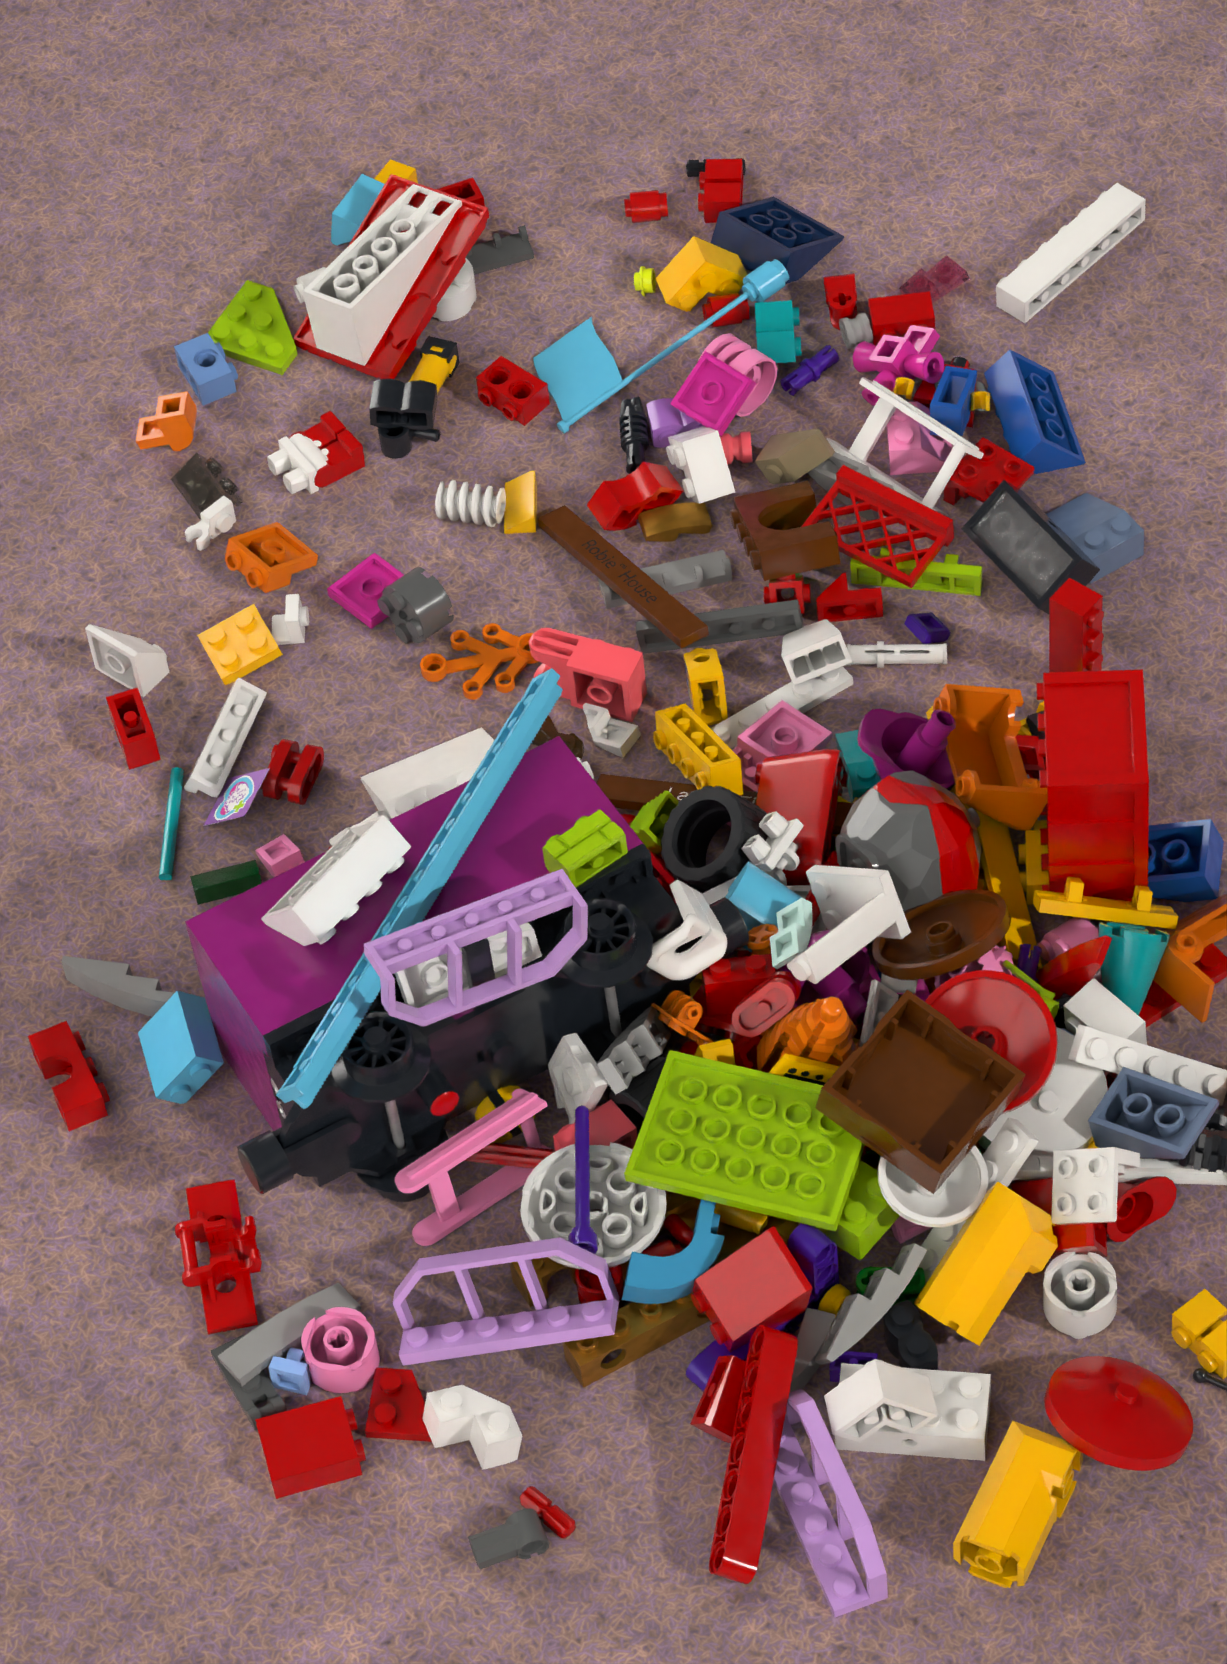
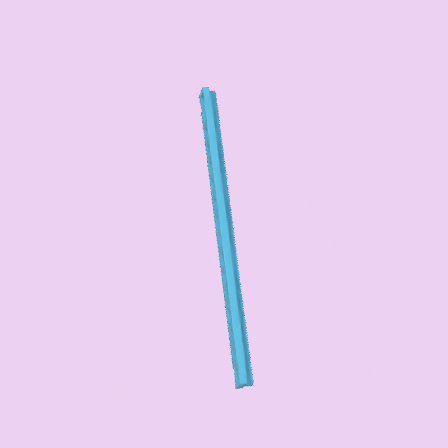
[276,668,563,1109]

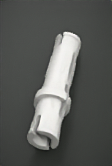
[847,641,947,668]

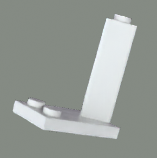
[787,865,911,984]

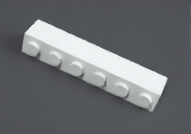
[996,183,1146,323]

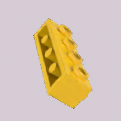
[653,703,743,796]

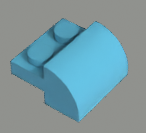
[725,861,803,952]

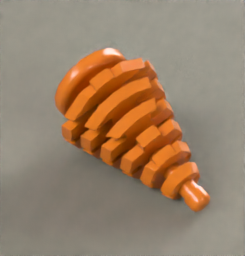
[757,997,861,1071]

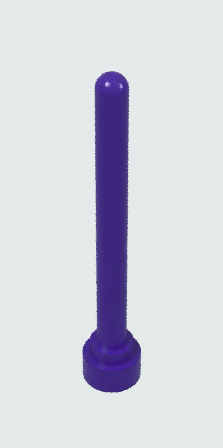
[568,1105,598,1254]

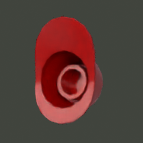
[1106,1176,1177,1242]

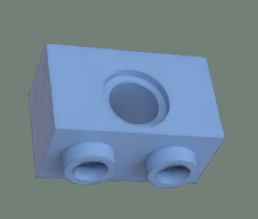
[174,333,238,405]

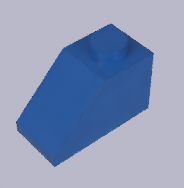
[930,366,977,436]

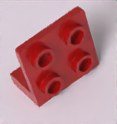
[943,437,1034,506]

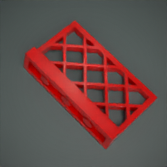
[801,465,954,588]

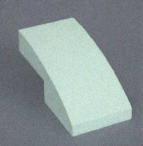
[770,898,812,969]

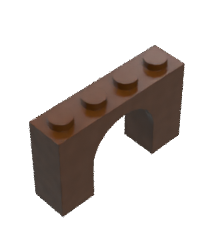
[730,481,841,581]

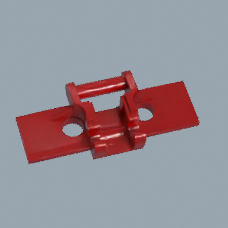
[175,1179,262,1335]

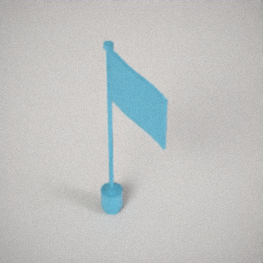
[533,259,789,434]

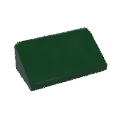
[190,860,262,905]

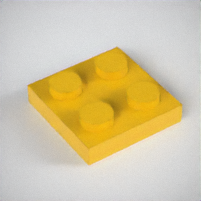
[197,604,283,685]

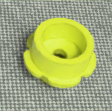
[634,266,656,296]

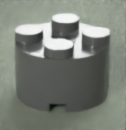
[377,567,454,643]

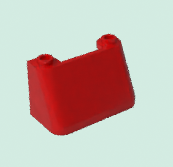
[755,749,849,886]

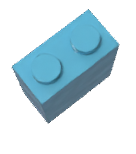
[138,991,224,1104]

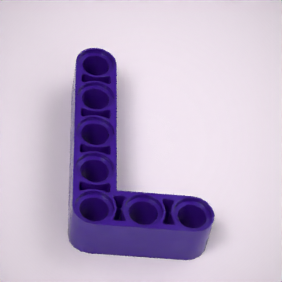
[685,1223,839,1392]

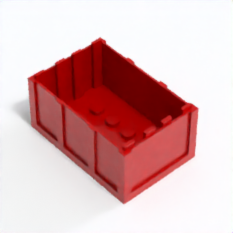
[1036,669,1149,902]

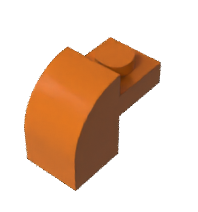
[136,391,197,451]

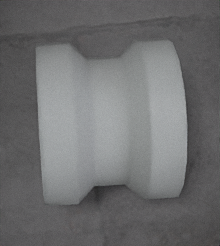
[839,312,873,349]

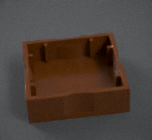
[815,989,1026,1194]

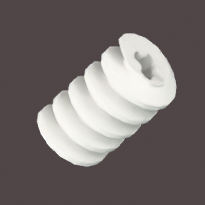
[435,480,506,527]

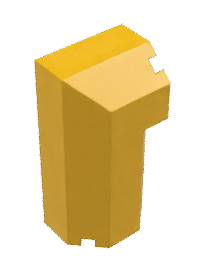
[914,1181,1058,1346]
[953,1421,1083,1588]

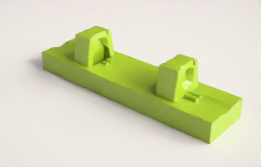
[850,548,982,596]

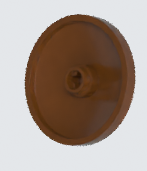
[872,889,1011,980]

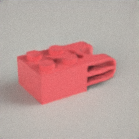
[529,628,647,722]

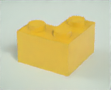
[655,236,747,312]

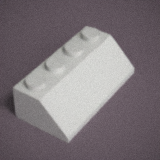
[261,815,411,946]

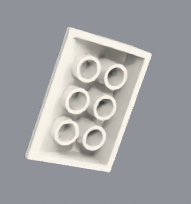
[360,727,494,819]

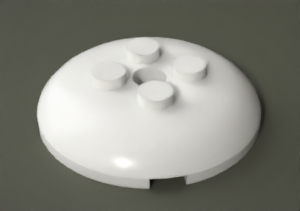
[520,1142,666,1270]

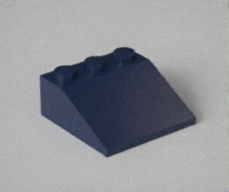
[711,196,844,284]

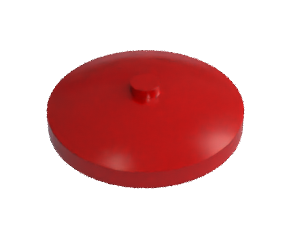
[925,970,1058,1114]
[1044,1356,1193,1471]

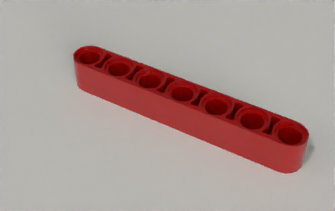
[709,1325,798,1584]

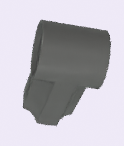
[468,1509,550,1569]

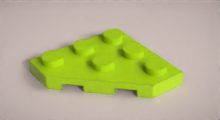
[208,280,298,375]

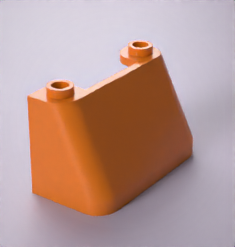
[933,684,1047,831]

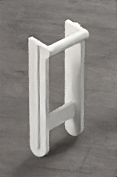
[827,377,984,516]

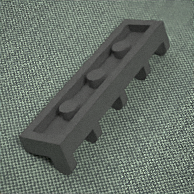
[465,225,534,275]

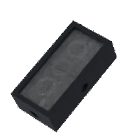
[961,480,1100,614]

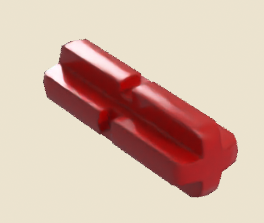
[519,1486,576,1539]

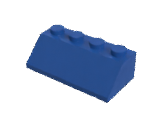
[984,350,1086,474]

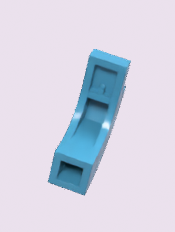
[622,1199,725,1304]

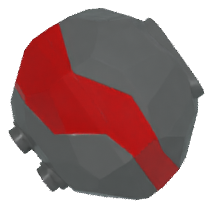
[836,770,982,912]

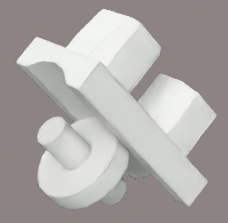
[741,811,804,872]

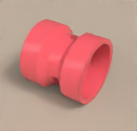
[720,431,753,465]

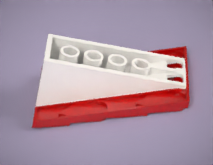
[293,174,489,379]

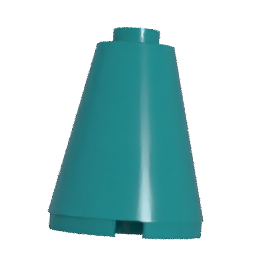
[1098,922,1170,1015]

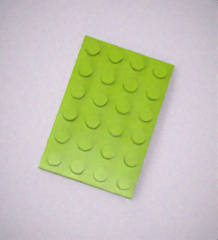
[624,1050,865,1232]

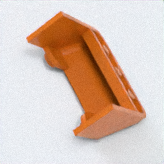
[1153,894,1227,1023]

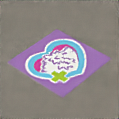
[203,768,270,826]

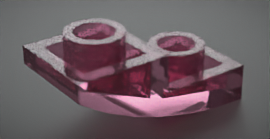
[899,255,969,303]

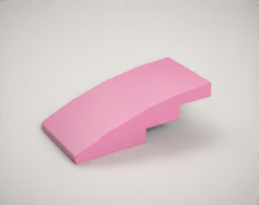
[726,700,832,827]

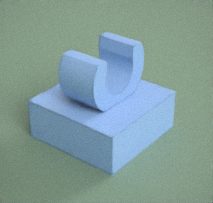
[269,1347,312,1395]

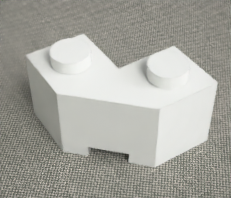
[422,1385,522,1470]

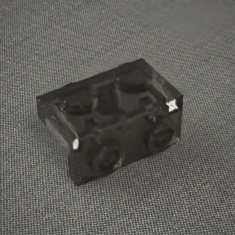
[171,452,242,519]

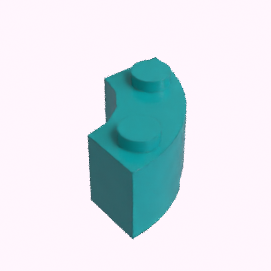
[755,300,802,363]

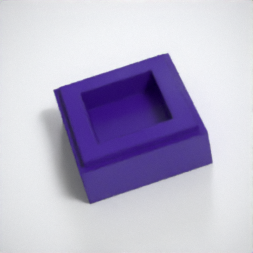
[904,612,951,644]

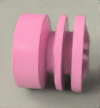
[698,333,777,417]

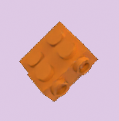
[225,522,318,593]

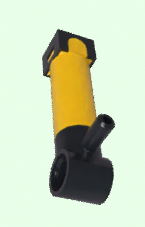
[378,336,460,459]

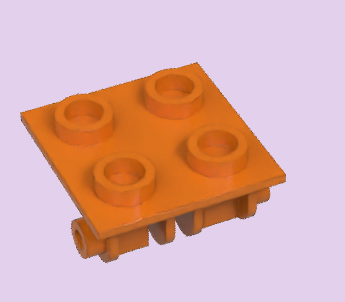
[651,990,716,1045]

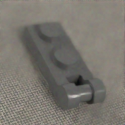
[211,1335,288,1431]

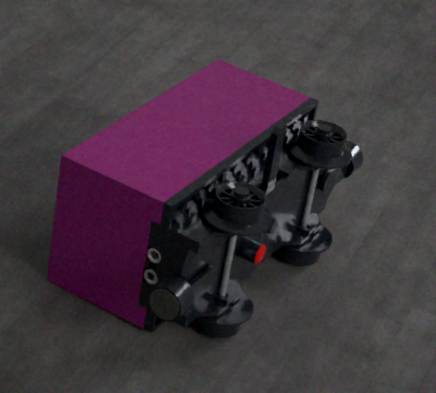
[185,736,749,1202]

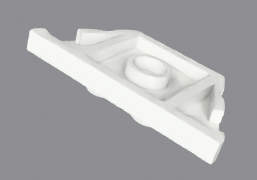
[548,1033,608,1124]

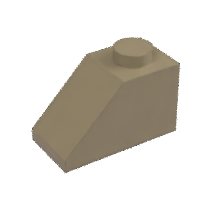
[754,428,835,484]

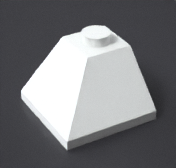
[85,624,169,697]

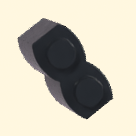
[369,379,437,430]
[883,1300,938,1370]

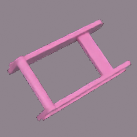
[395,1088,551,1246]

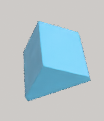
[331,174,385,245]

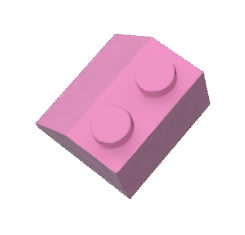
[886,401,952,475]

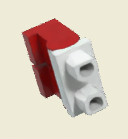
[267,410,365,494]

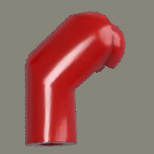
[664,1214,694,1247]

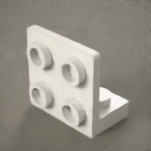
[1051,1147,1140,1225]

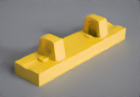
[1033,877,1178,929]

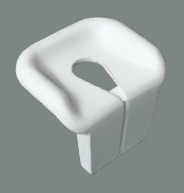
[647,880,727,980]

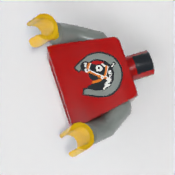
[893,357,991,428]

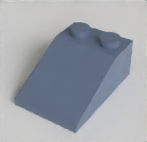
[1046,493,1144,584]
[1088,1067,1219,1159]

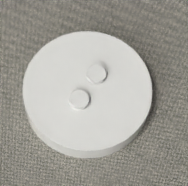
[978,1027,1108,1156]

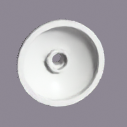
[877,1146,988,1227]

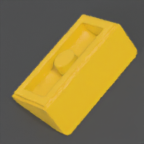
[504,471,537,534]

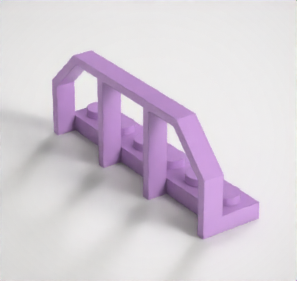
[364,869,588,1027]
[393,1237,619,1366]
[773,1389,888,1617]

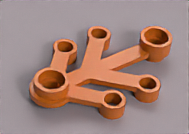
[420,623,539,700]

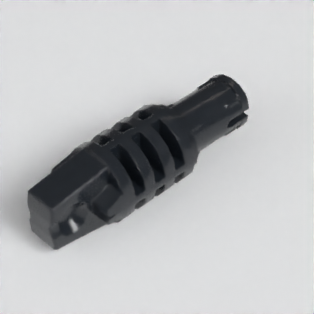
[619,397,649,474]

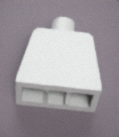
[781,619,852,686]

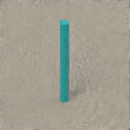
[159,767,184,880]

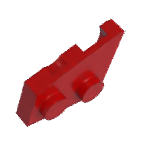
[365,1367,432,1442]

